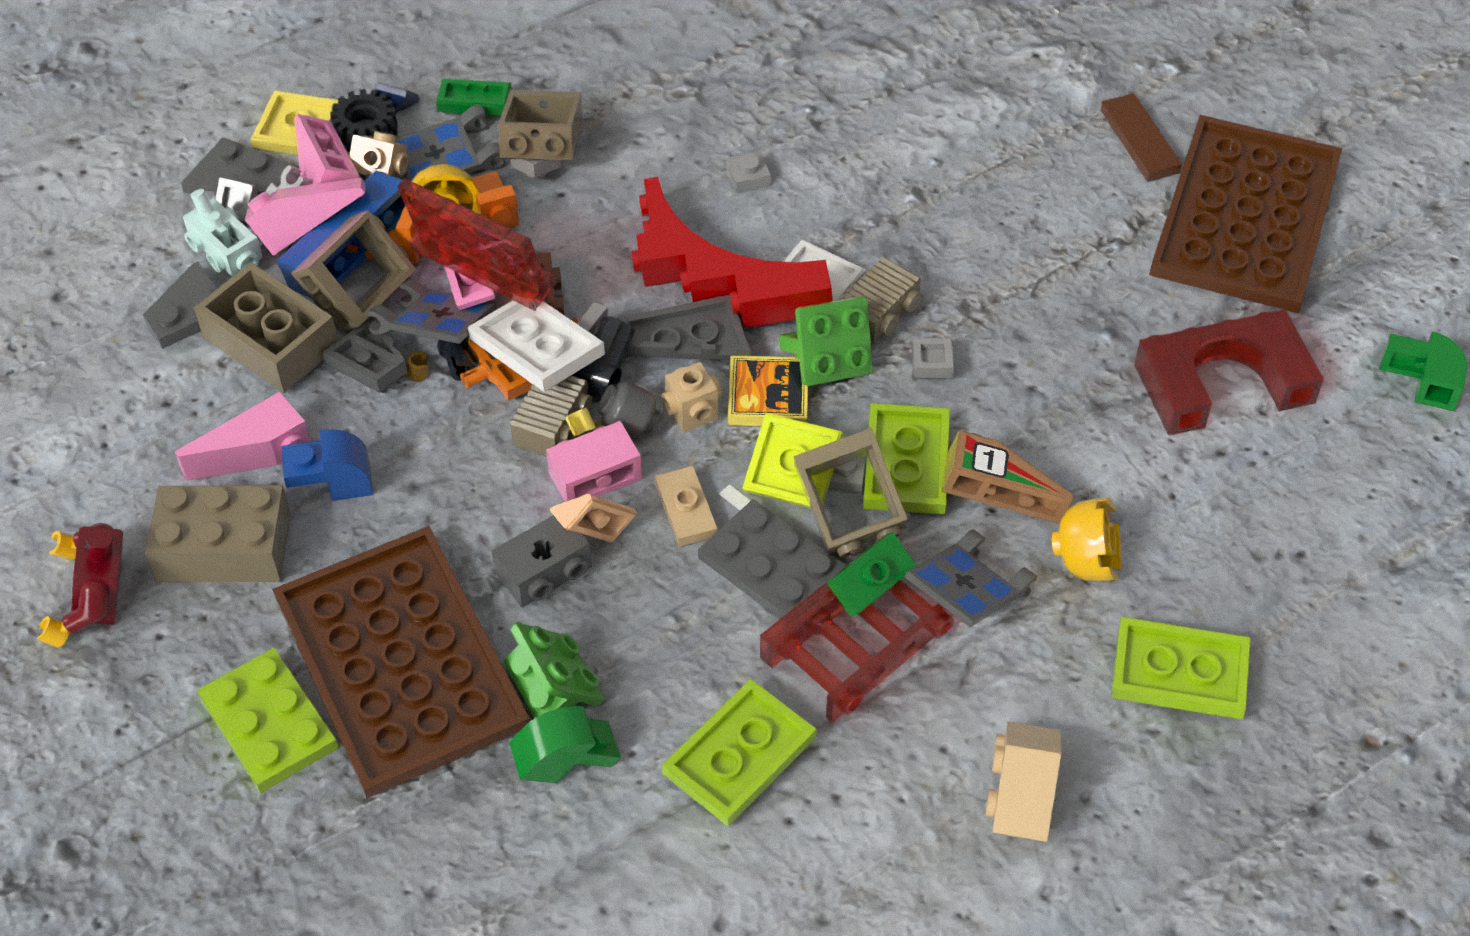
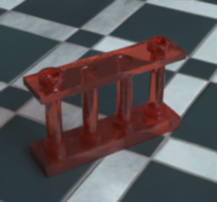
[760,579,954,723]

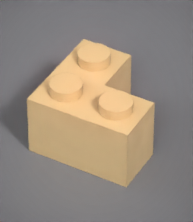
[985,721,1061,842]

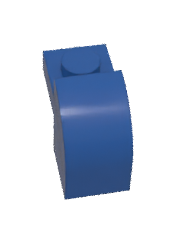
[281,429,373,501]

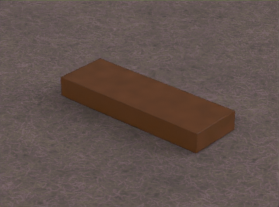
[1100,93,1182,182]

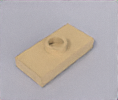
[654,466,718,547]

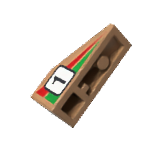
[942,430,1073,524]

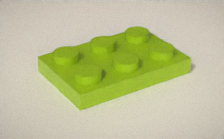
[863,403,950,515]
[1111,617,1250,720]
[197,648,339,793]
[661,679,817,827]

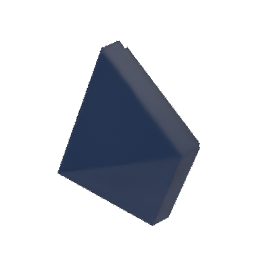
[374,82,420,113]

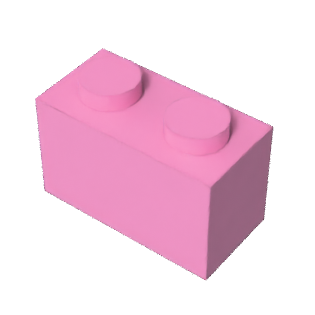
[546,421,642,502]

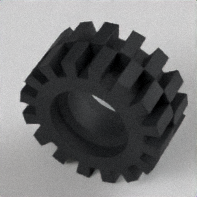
[330,89,398,153]

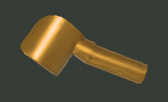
[401,351,429,382]

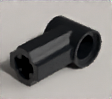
[572,316,636,397]

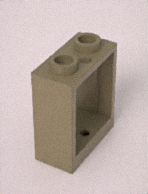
[498,90,582,160]
[291,210,416,332]
[794,428,908,558]

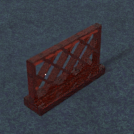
[397,178,557,311]

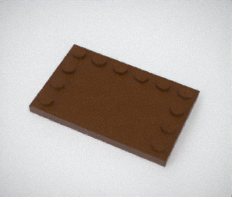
[1149,115,1342,313]
[272,526,530,798]

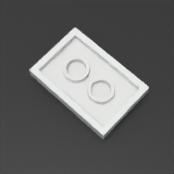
[468,291,605,392]

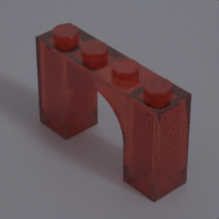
[1134,309,1324,436]

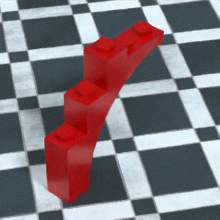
[631,177,833,328]

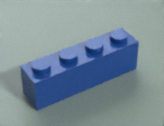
[277,171,409,297]

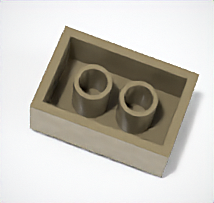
[194,262,338,393]
[145,485,291,582]

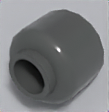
[598,381,660,439]

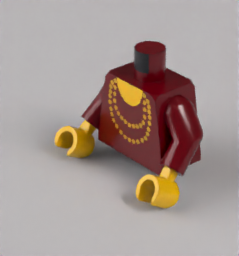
[37,523,123,648]

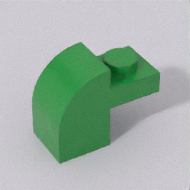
[1379,331,1467,412]
[509,706,621,783]

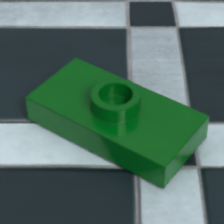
[436,78,512,116]
[826,531,917,617]

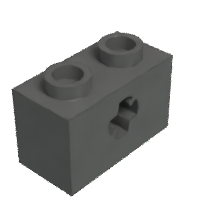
[492,515,592,608]

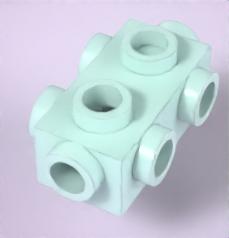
[183,189,263,277]

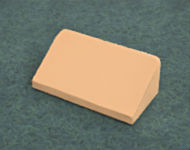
[550,494,637,542]

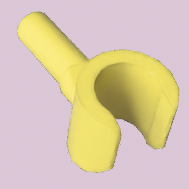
[565,407,601,437]

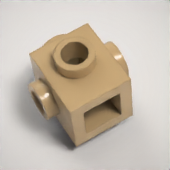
[349,131,409,180]
[661,362,722,433]

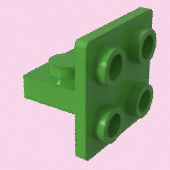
[779,296,873,386]
[503,622,605,719]

